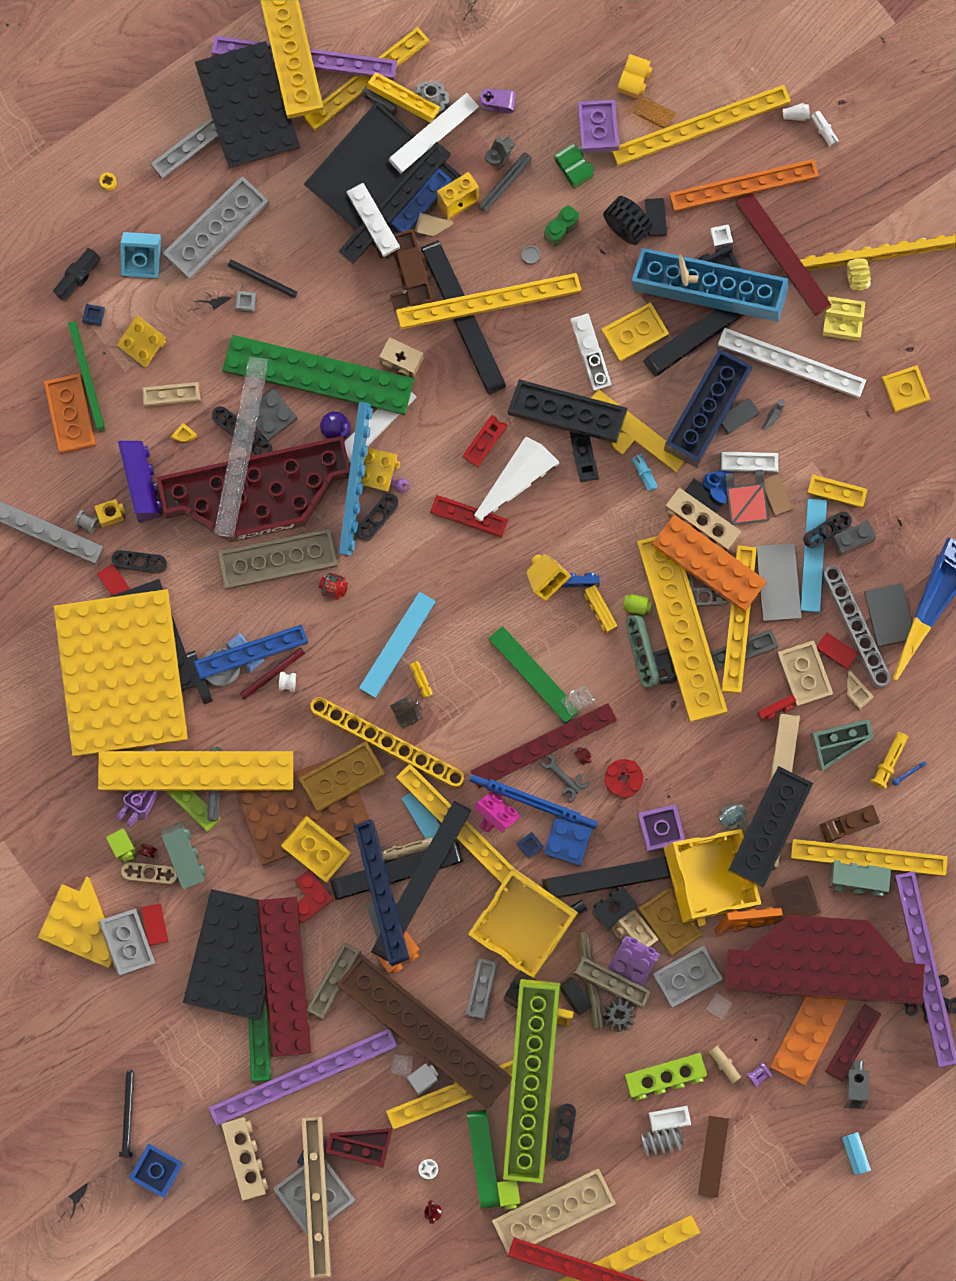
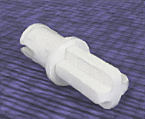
[811,111,839,147]

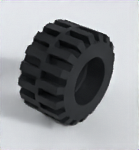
[603,196,653,245]

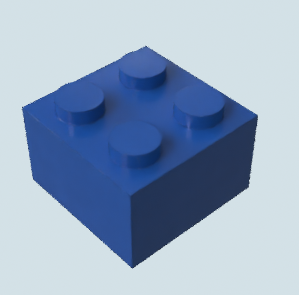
[129,1143,185,1199]

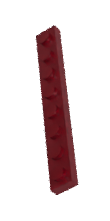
[470,703,617,789]

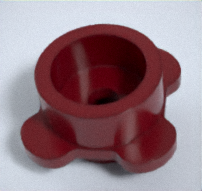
[574,747,592,765]
[424,1200,442,1224]

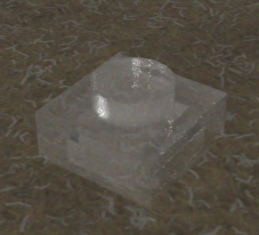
[391,1054,414,1077]

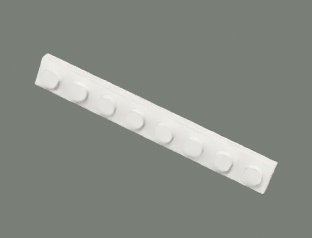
[717,328,866,399]

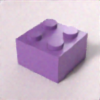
[637,804,685,854]

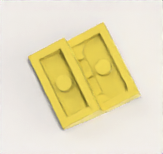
[822,296,865,341]

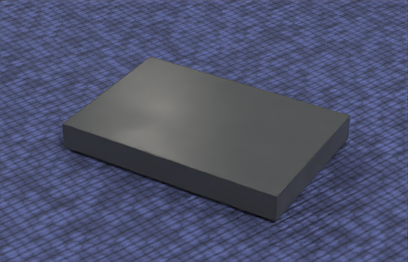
[864,583,912,647]

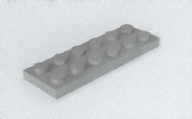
[163,176,269,280]

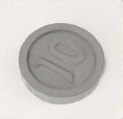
[522,245,540,264]

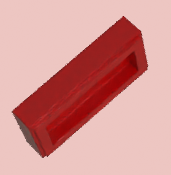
[97,563,130,596]
[816,632,858,670]
[141,903,168,946]

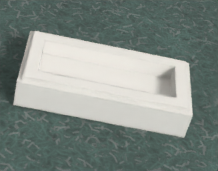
[648,1106,691,1133]

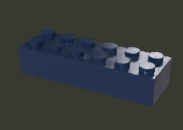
[664,349,753,468]

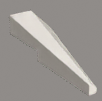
[474,437,559,522]

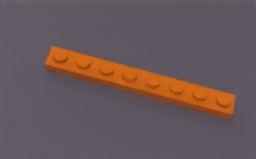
[669,159,819,212]

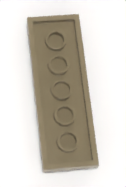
[218,529,338,590]

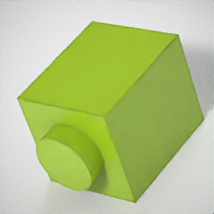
[497,1180,520,1210]

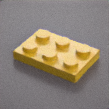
[601,302,669,362]
[281,816,351,882]

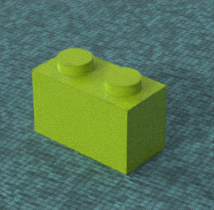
[106,828,138,863]

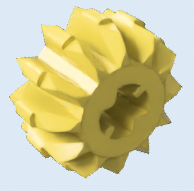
[846,258,871,291]

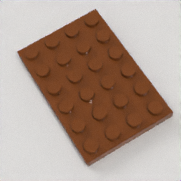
[236,755,369,866]

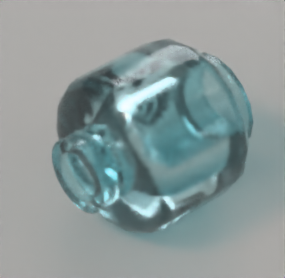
[717,801,747,830]

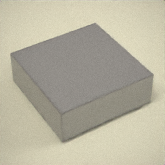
[235,291,256,313]

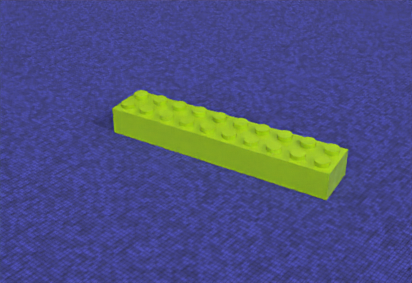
[503,979,560,1183]

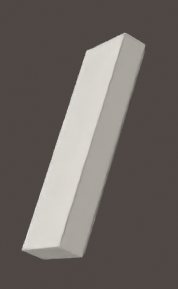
[721,452,778,473]

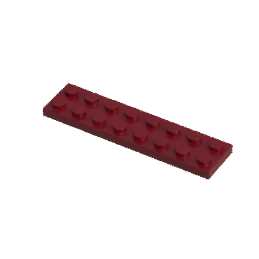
[257,897,311,1057]

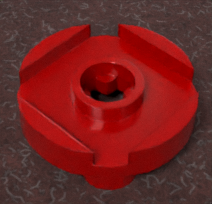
[605,759,643,798]

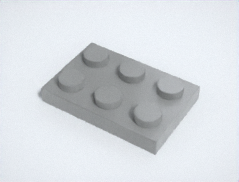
[98,909,155,977]
[653,945,723,1008]

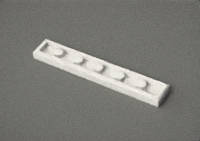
[388,93,479,174]
[344,392,417,465]

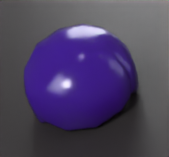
[320,411,351,439]

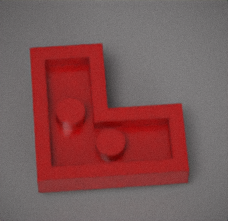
[294,869,334,923]

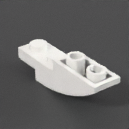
[570,313,612,391]

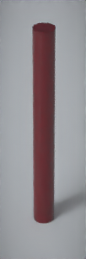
[240,648,305,700]

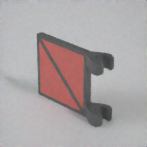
[724,470,769,525]

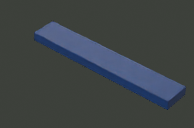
[193,624,308,680]

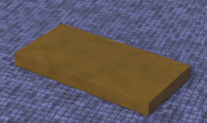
[299,741,385,812]

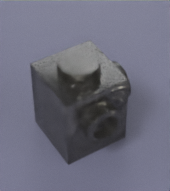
[390,695,423,729]

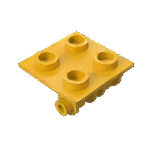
[117,315,166,368]
[361,448,400,492]

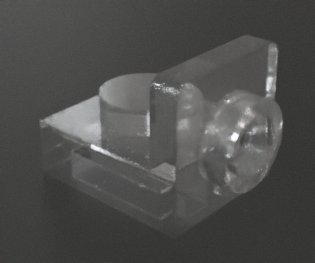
[561,686,595,715]

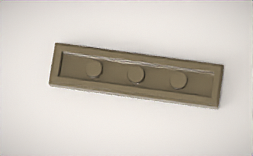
[307,942,361,1020]
[573,956,651,1009]

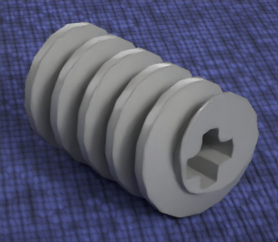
[640,1126,683,1157]

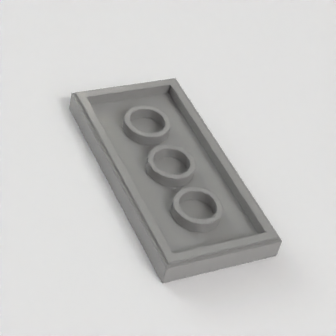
[756,543,802,622]

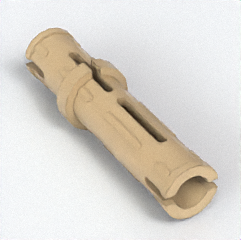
[382,837,433,862]

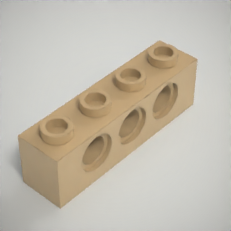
[665,488,741,553]
[222,1117,269,1201]

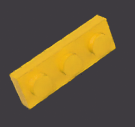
[807,474,868,509]

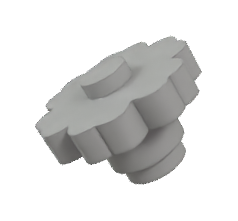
[413,81,449,117]

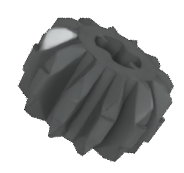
[603,999,636,1033]

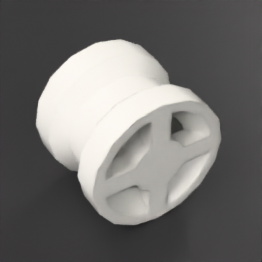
[279,672,296,692]
[418,1159,438,1180]

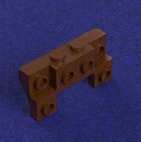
[376,229,434,313]

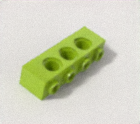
[624,1053,707,1101]

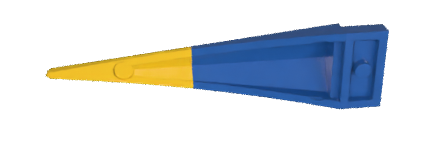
[893,538,956,681]

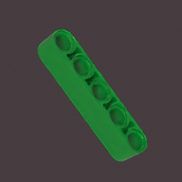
[467,1109,500,1209]

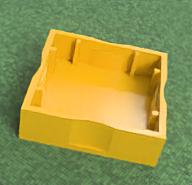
[664,829,761,923]
[468,868,578,978]

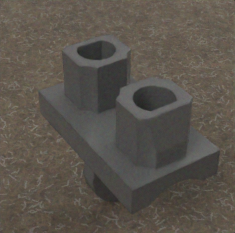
[485,137,515,170]

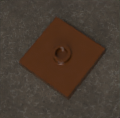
[771,875,821,920]

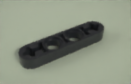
[212,406,273,455]

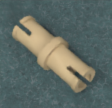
[708,1045,742,1084]

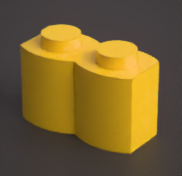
[617,54,652,99]

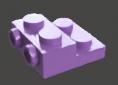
[608,935,660,987]

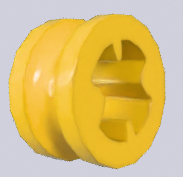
[99,172,117,191]

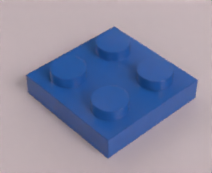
[543,817,592,866]

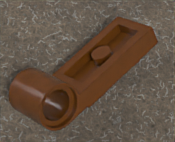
[819,805,880,843]

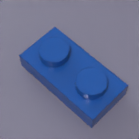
[561,573,600,588]

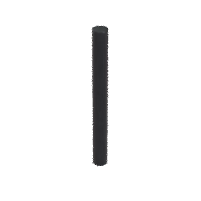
[228,259,298,298]

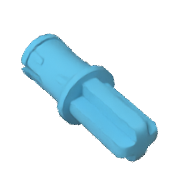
[631,454,658,492]

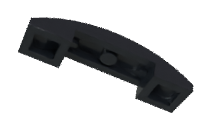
[569,431,599,483]

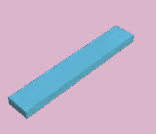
[801,499,827,613]
[359,591,436,699]

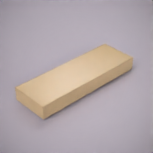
[142,382,201,407]

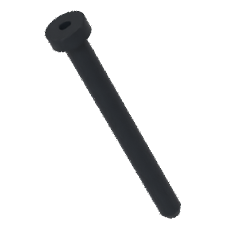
[119,1070,134,1158]

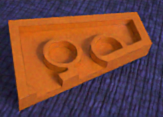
[715,907,783,936]

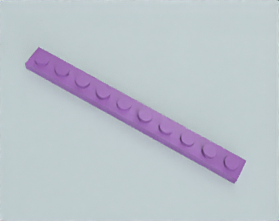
[211,36,397,81]
[895,871,956,1068]
[209,1028,397,1126]

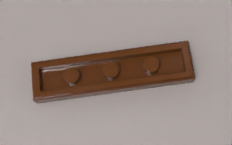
[698,1116,729,1198]

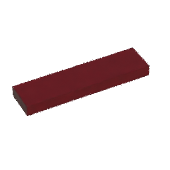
[825,1004,882,1082]

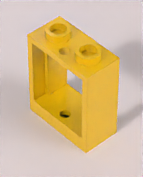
[437,172,479,220]

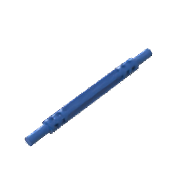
[469,774,598,829]

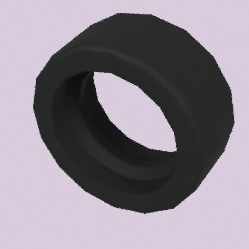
[560,977,592,1015]

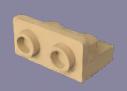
[612,909,659,947]

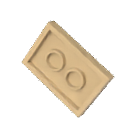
[777,640,833,707]

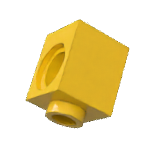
[94,499,125,528]

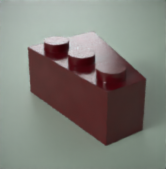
[325,1128,393,1168]

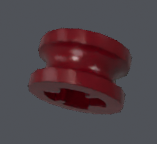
[138,843,158,859]

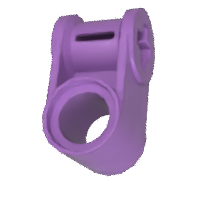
[479,89,516,113]

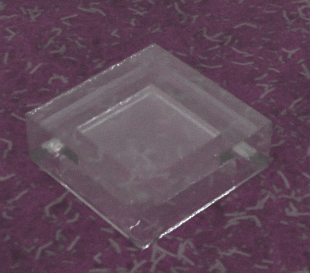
[706,993,733,1020]

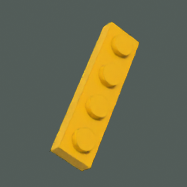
[366,72,441,123]

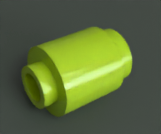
[623,594,652,616]

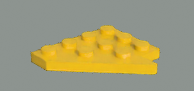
[38,876,112,969]

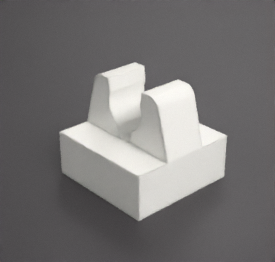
[710,224,733,248]

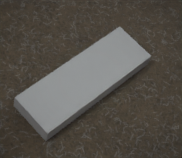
[465,958,498,1020]

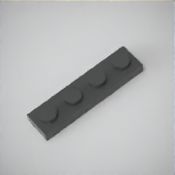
[710,629,779,671]

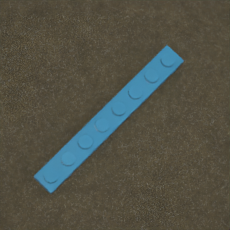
[339,402,373,556]

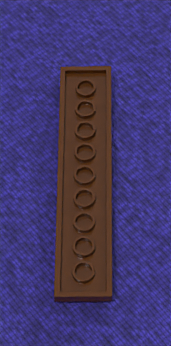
[337,955,512,1109]

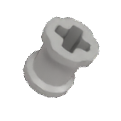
[74,510,99,534]

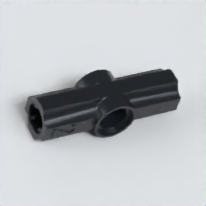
[53,248,101,302]

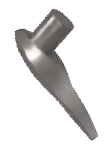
[761,399,785,431]

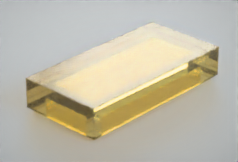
[634,96,675,129]

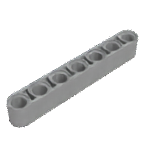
[823,565,890,689]

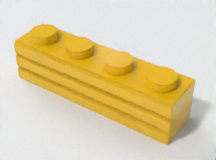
[583,585,618,633]

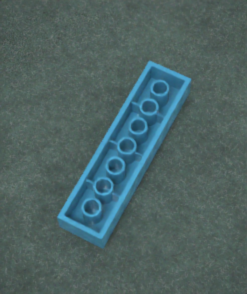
[632,248,789,322]

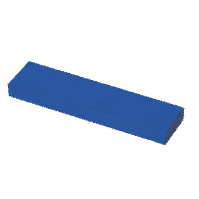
[390,169,452,233]

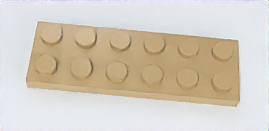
[492,1168,616,1254]

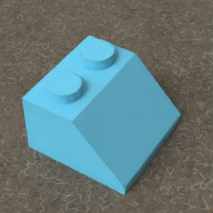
[120,232,161,278]

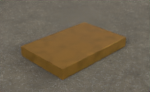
[638,887,703,957]

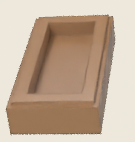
[764,474,793,517]

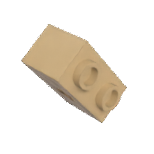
[379,337,424,378]

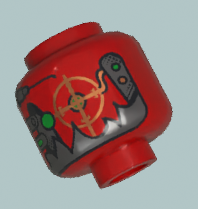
[319,573,348,600]

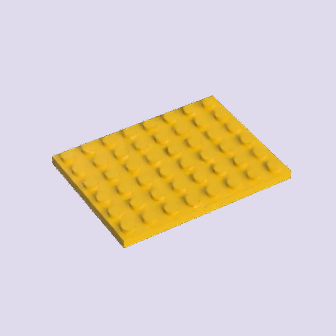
[54,589,188,757]

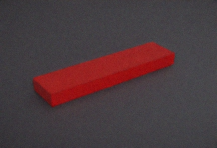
[430,495,508,538]

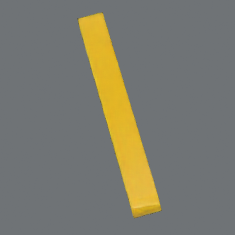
[310,697,464,789]

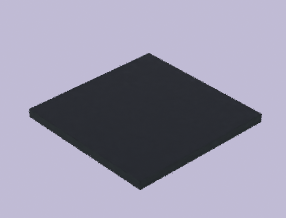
[304,101,461,259]

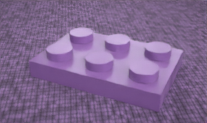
[578,100,619,153]

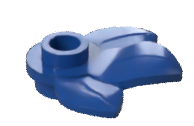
[703,470,730,504]

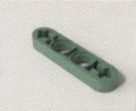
[626,615,660,687]

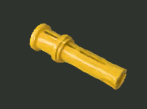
[870,732,909,790]

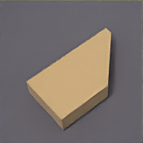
[415,213,453,236]
[846,671,874,710]

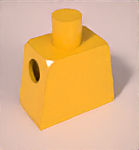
[527,554,571,601]

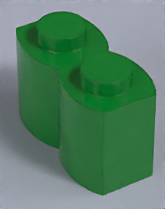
[554,144,594,189]
[544,205,579,247]

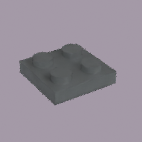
[244,389,298,442]

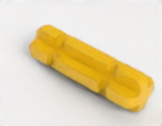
[410,661,433,698]

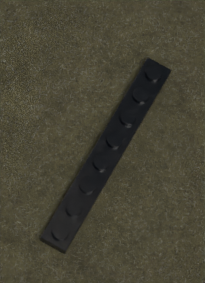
[339,142,451,264]

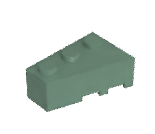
[810,719,874,771]
[161,821,206,889]
[829,860,891,897]

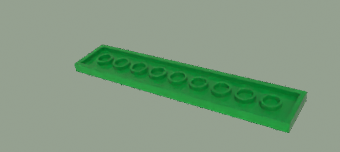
[222,335,415,415]

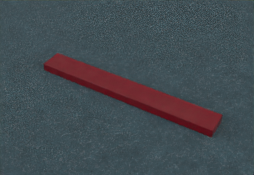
[736,194,832,316]

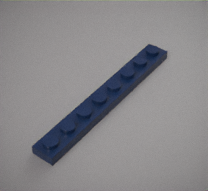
[354,819,410,966]

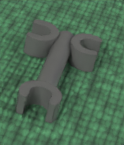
[541,754,589,803]

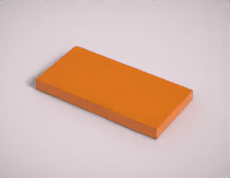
[43,373,96,454]

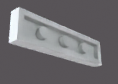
[347,183,400,257]

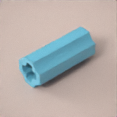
[842,1132,871,1176]

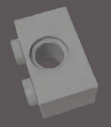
[407,1064,438,1096]

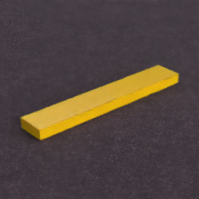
[592,389,685,473]

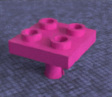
[473,792,521,833]

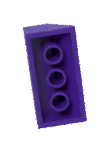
[118,441,163,522]

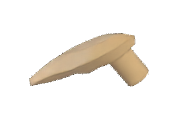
[679,254,698,286]

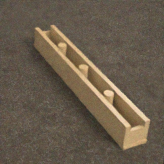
[770,714,800,870]
[302,1117,331,1278]

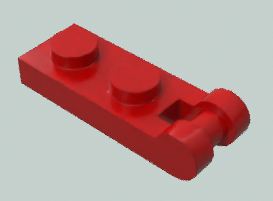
[462,415,508,468]

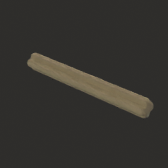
[577,932,604,1029]

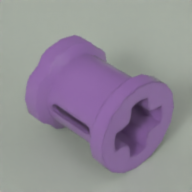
[746,1062,772,1088]

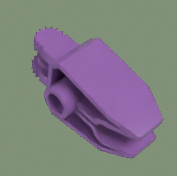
[116,791,159,828]

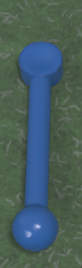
[892,761,927,786]

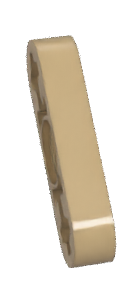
[121,862,178,885]

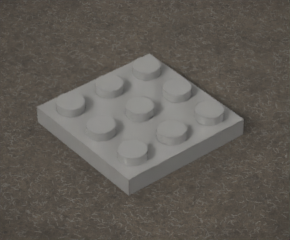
[273,1159,356,1236]

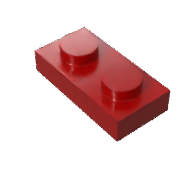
[757,694,796,721]

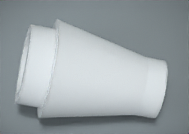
[783,103,810,121]

